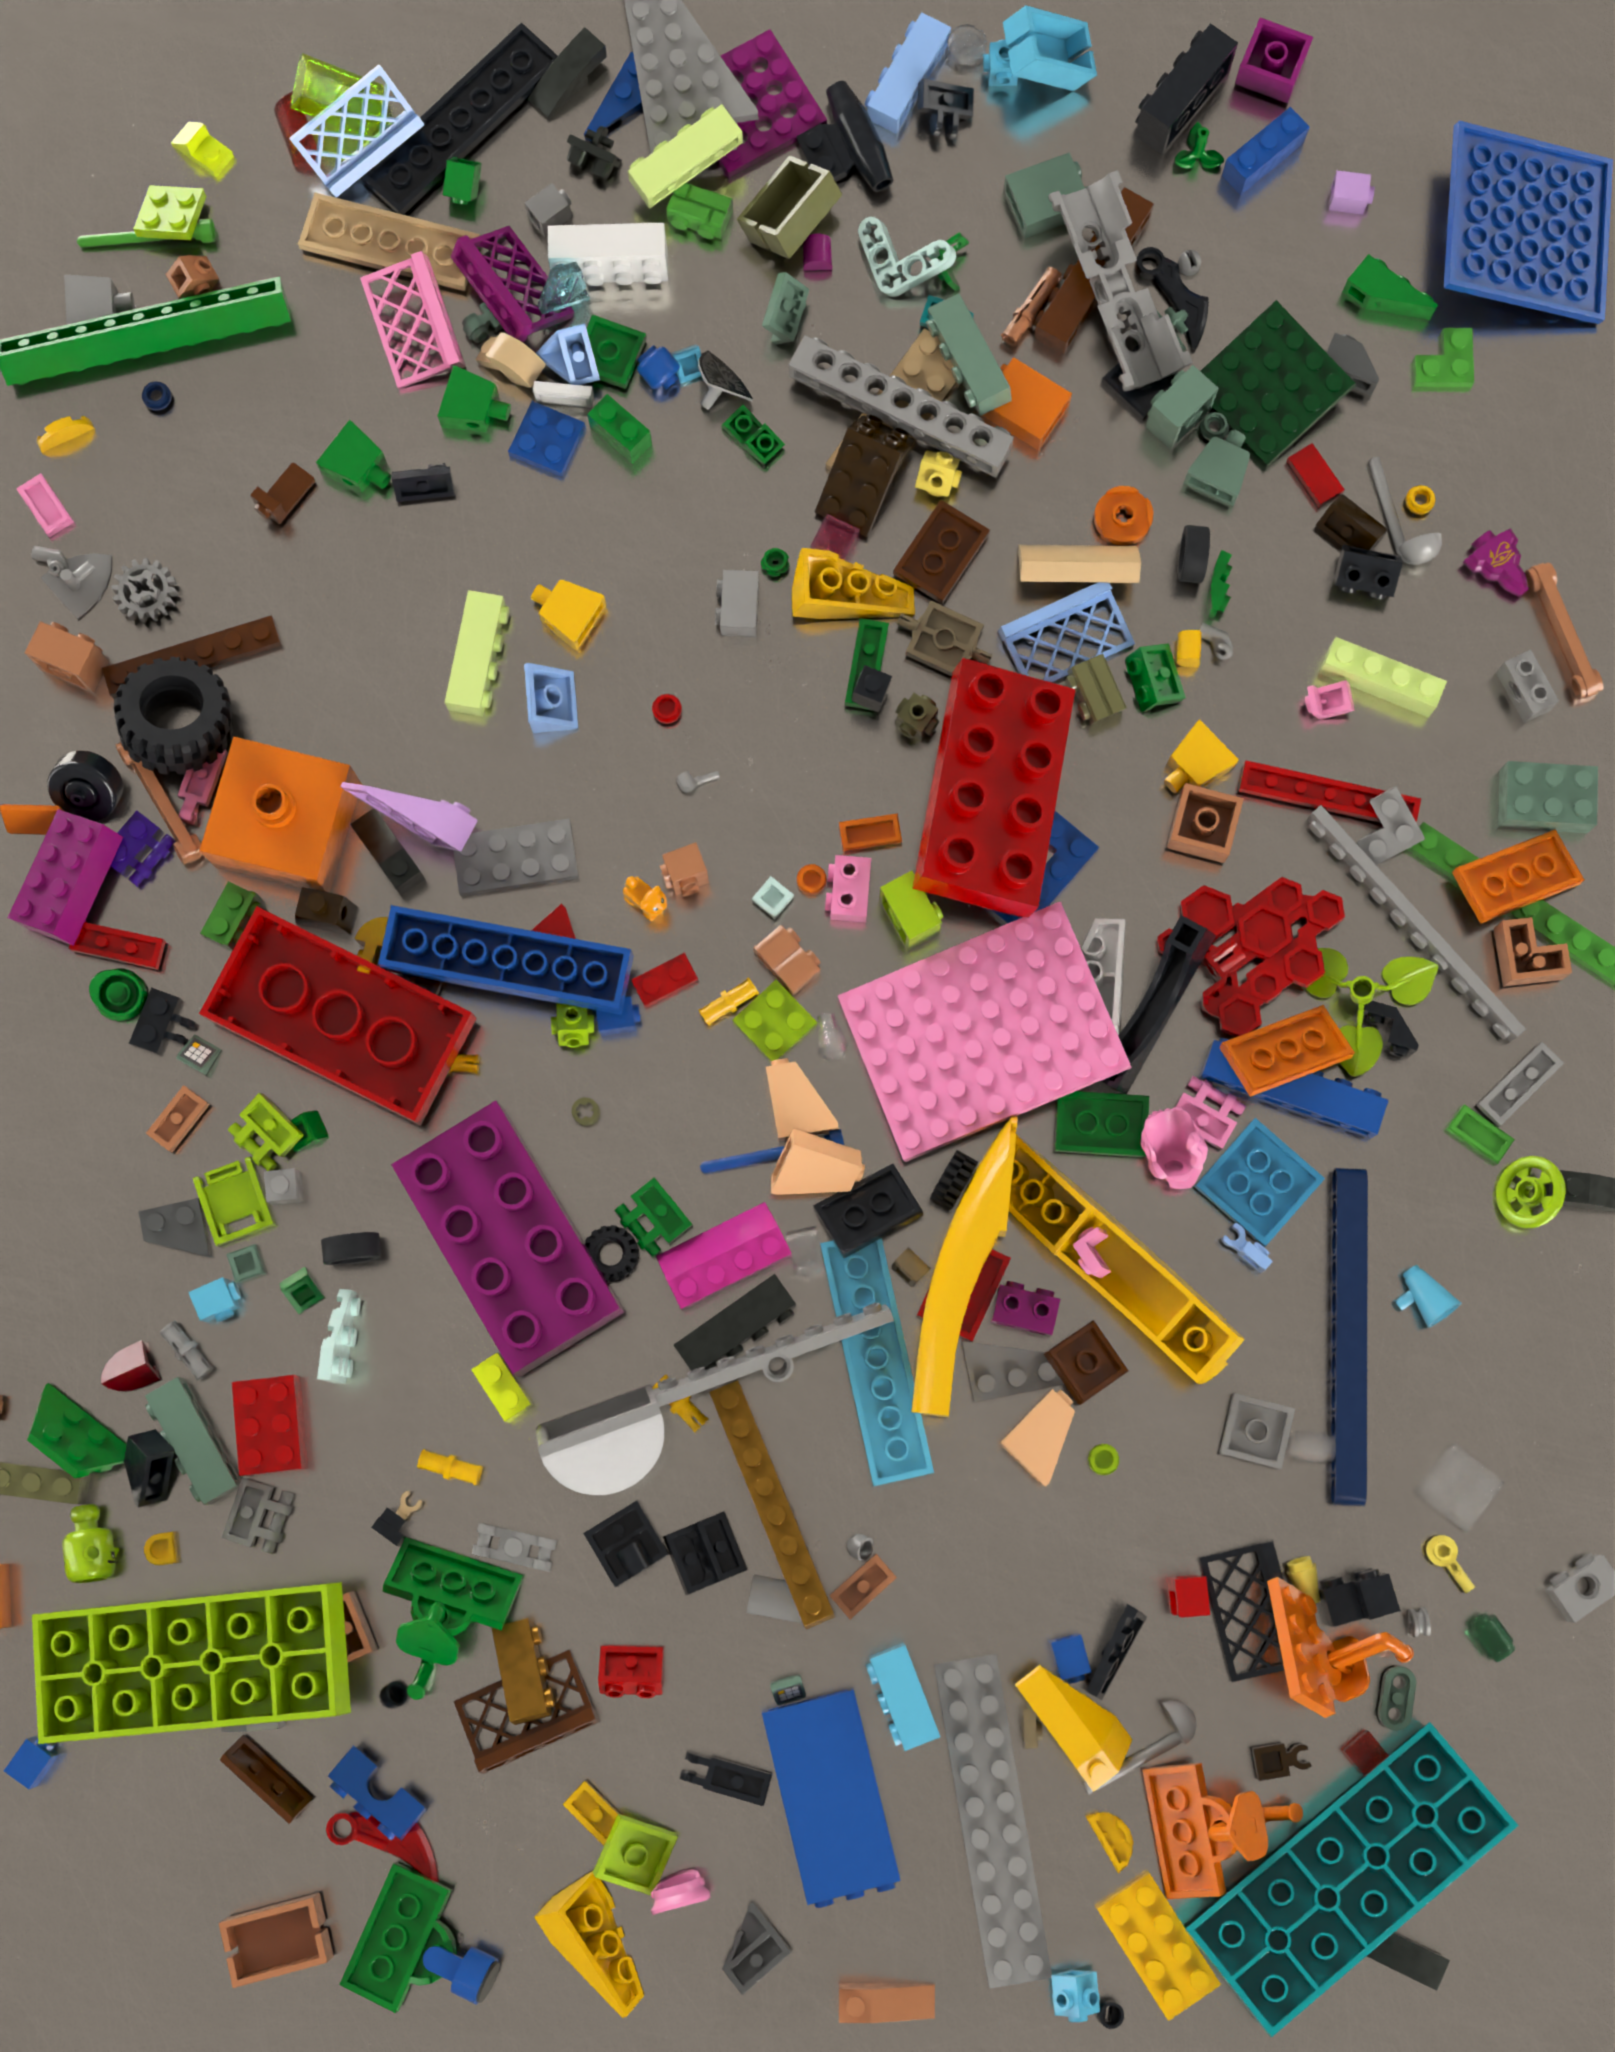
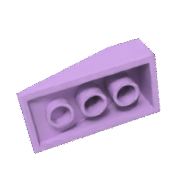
[340,782,478,852]

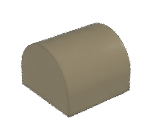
[891,1247,931,1287]

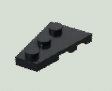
[1086,1604,1147,1700]

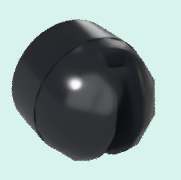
[379,1681,408,1709]
[1096,2000,1124,2029]

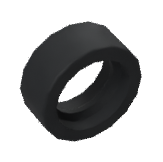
[1178,525,1210,583]
[321,1232,381,1265]

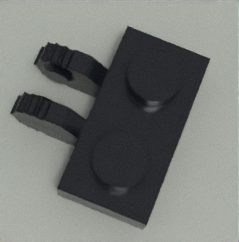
[918,79,974,139]
[129,987,196,1055]

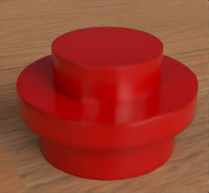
[652,694,682,724]

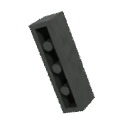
[674,1274,796,1370]

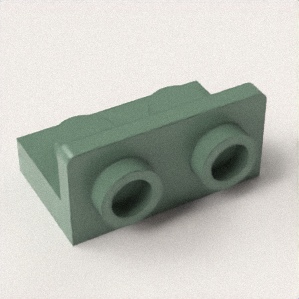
[762,272,810,344]

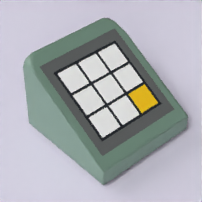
[176,1034,221,1075]
[770,1674,806,1705]

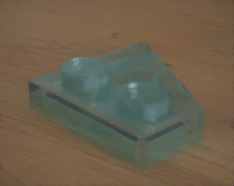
[537,262,590,314]

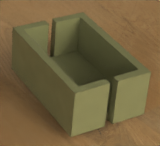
[736,155,842,259]

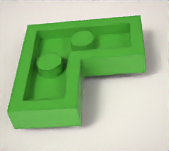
[1413,328,1475,387]

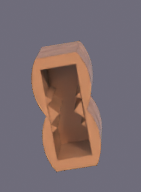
[753,925,821,996]

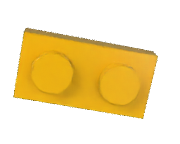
[563,1780,620,1846]

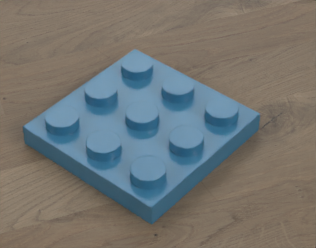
[1194,1118,1325,1247]

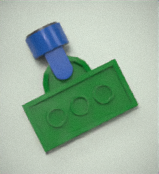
[339,1862,500,2013]

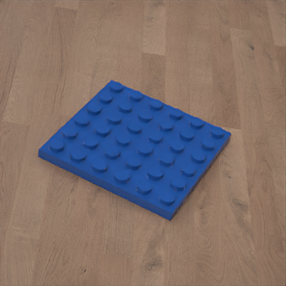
[1444,120,1613,324]

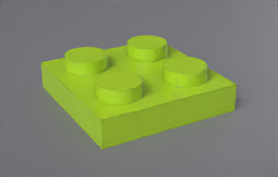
[133,185,207,241]
[732,980,817,1062]
[593,1814,678,1896]

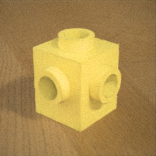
[915,450,962,497]

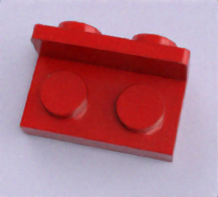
[598,1646,664,1698]

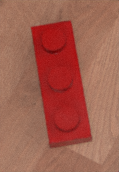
[68,922,166,970]

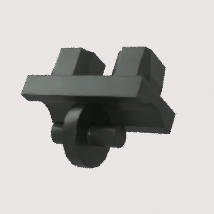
[567,126,622,179]

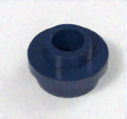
[142,381,172,411]

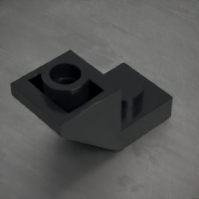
[1363,1001,1419,1057]

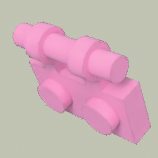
[1175,1076,1246,1150]

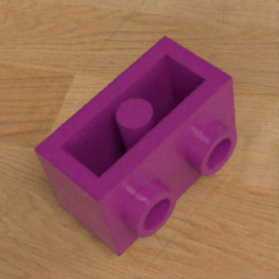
[990,1281,1061,1337]

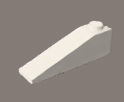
[1082,918,1126,1035]

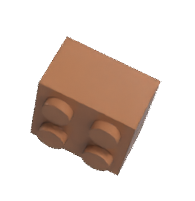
[25,621,109,693]
[1166,783,1244,863]

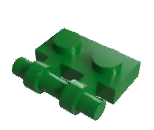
[614,1177,693,1258]

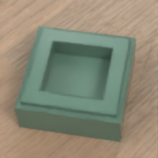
[226,1244,267,1284]

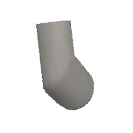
[31,545,68,577]
[1200,623,1233,660]

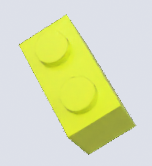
[471,1352,535,1423]

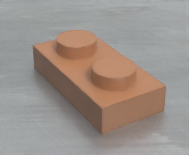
[146,1085,210,1153]
[829,1554,897,1620]

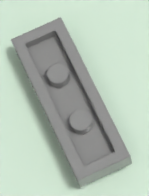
[1476,1042,1564,1127]

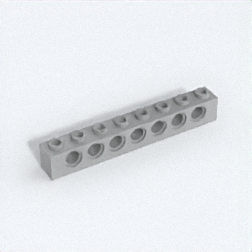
[788,335,1014,478]

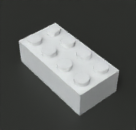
[548,223,668,287]

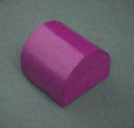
[803,234,832,271]

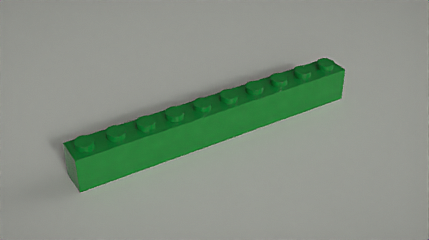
[0,276,291,386]

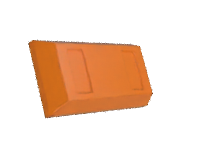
[839,813,902,852]

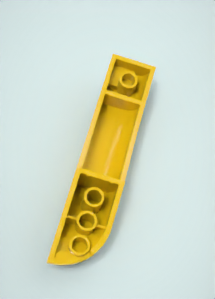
[911,1115,1018,1418]
[1009,1134,1245,1384]

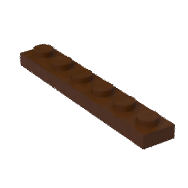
[102,615,282,698]

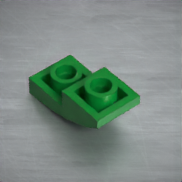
[721,404,785,465]
[1207,550,1233,620]

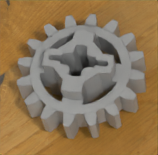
[111,558,178,623]

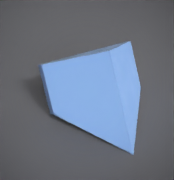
[536,323,600,385]

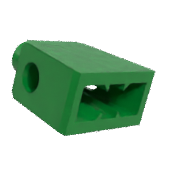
[437,365,511,432]
[316,420,392,492]

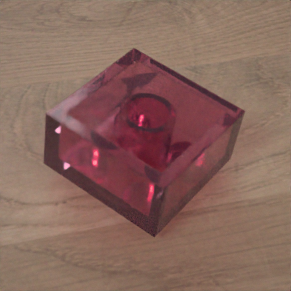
[811,514,860,561]

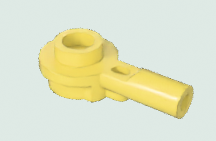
[1426,1535,1475,1594]

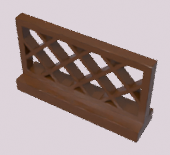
[453,1650,600,1774]

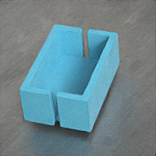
[1003,5,1097,91]
[866,1642,940,1751]

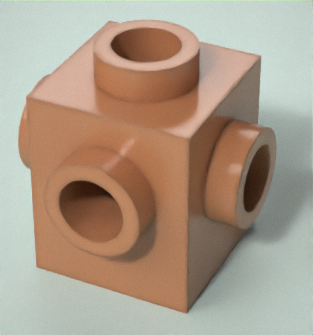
[166,255,219,298]

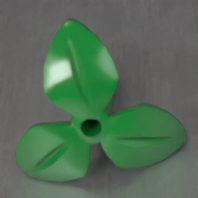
[1174,122,1224,169]

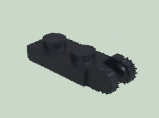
[680,1752,772,1806]

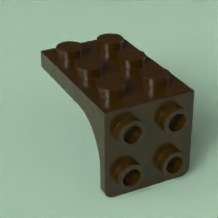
[815,415,914,537]

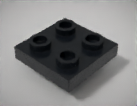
[583,1500,669,1587]

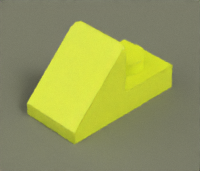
[171,122,234,177]

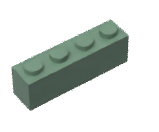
[926,293,1012,416]
[145,1377,241,1505]

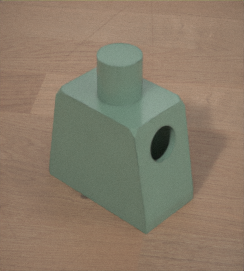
[1184,430,1250,506]

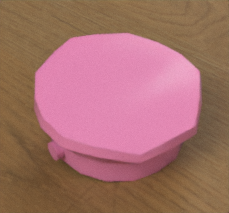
[651,1869,711,1915]

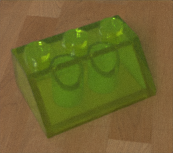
[290,53,384,136]

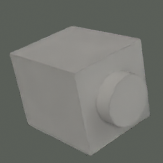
[525,183,572,237]
[264,1168,304,1206]

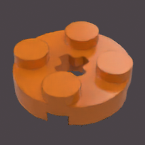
[1094,486,1153,546]

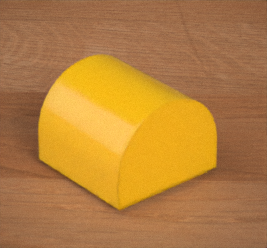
[1176,630,1202,668]

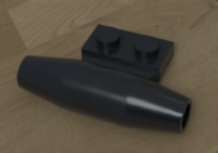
[796,81,894,192]

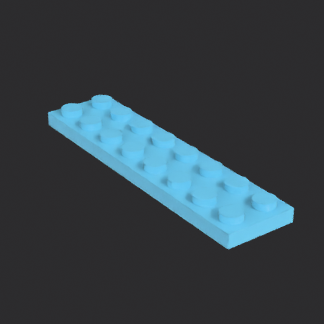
[820,1238,934,1486]

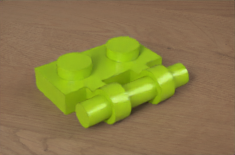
[228,1093,304,1171]

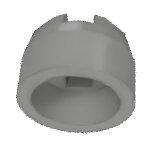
[1178,249,1201,276]
[846,1534,874,1562]

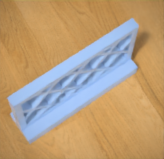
[289,65,425,197]
[997,582,1135,683]

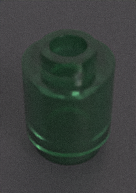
[1469,1613,1516,1662]

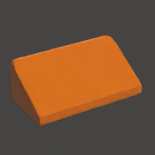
[0,804,64,835]

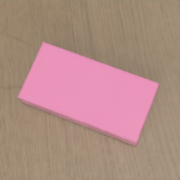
[16,473,74,538]

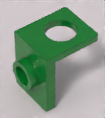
[937,232,969,291]

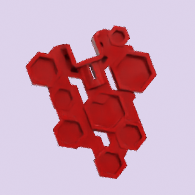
[1157,877,1345,1037]

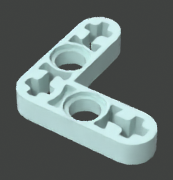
[858,217,956,297]

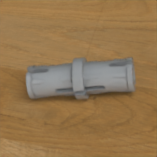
[160,1321,213,1381]

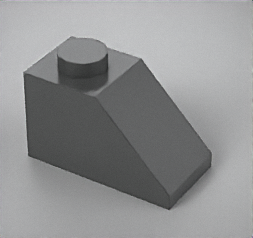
[1327,333,1379,396]

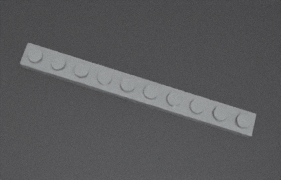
[1307,805,1526,1042]

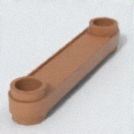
[1525,562,1603,699]
[115,741,203,865]

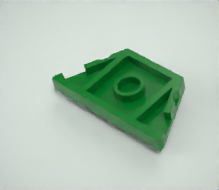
[27,1383,126,1479]

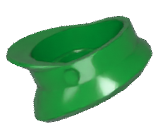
[89,968,148,1021]

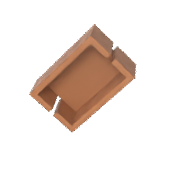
[219,1892,334,1988]

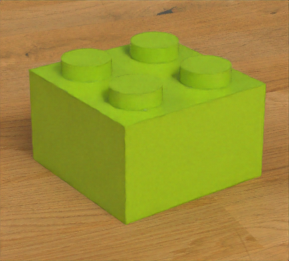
[879,870,943,951]

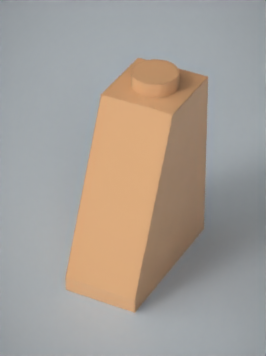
[766,1058,839,1142]
[770,1128,865,1195]
[999,1389,1075,1487]

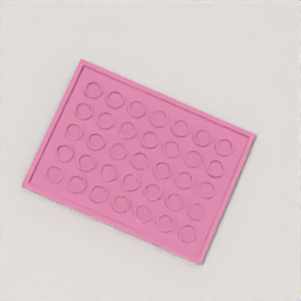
[838,901,1131,1162]

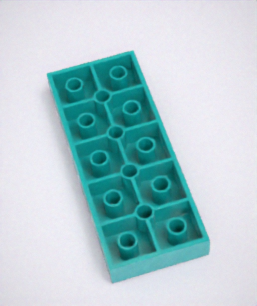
[1185,1722,1519,2038]

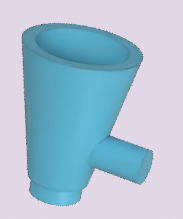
[1395,1265,1462,1328]

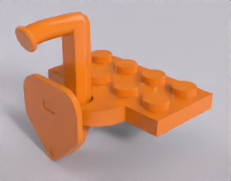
[1267,1577,1414,1718]
[1142,1763,1303,1899]

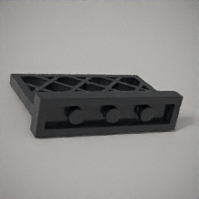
[1200,1540,1284,1682]

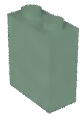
[1004,152,1088,239]

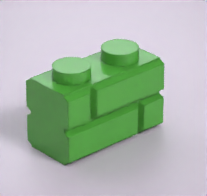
[667,183,733,239]

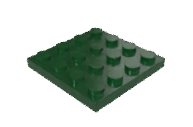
[1200,300,1356,467]

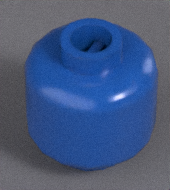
[637,345,680,390]

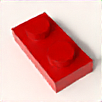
[631,952,699,1008]

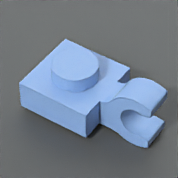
[1221,1223,1273,1273]

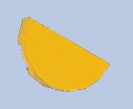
[37,416,95,453]
[1085,1811,1134,1874]

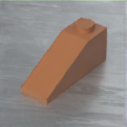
[839,1982,935,2023]

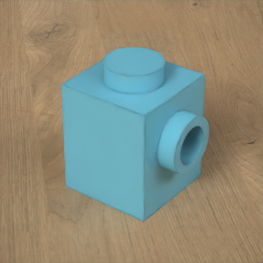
[188,1277,241,1322]

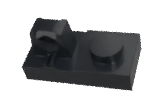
[392,463,455,502]

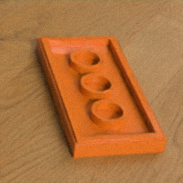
[1452,829,1585,924]
[1220,1005,1355,1097]

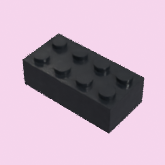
[1135,23,1238,155]

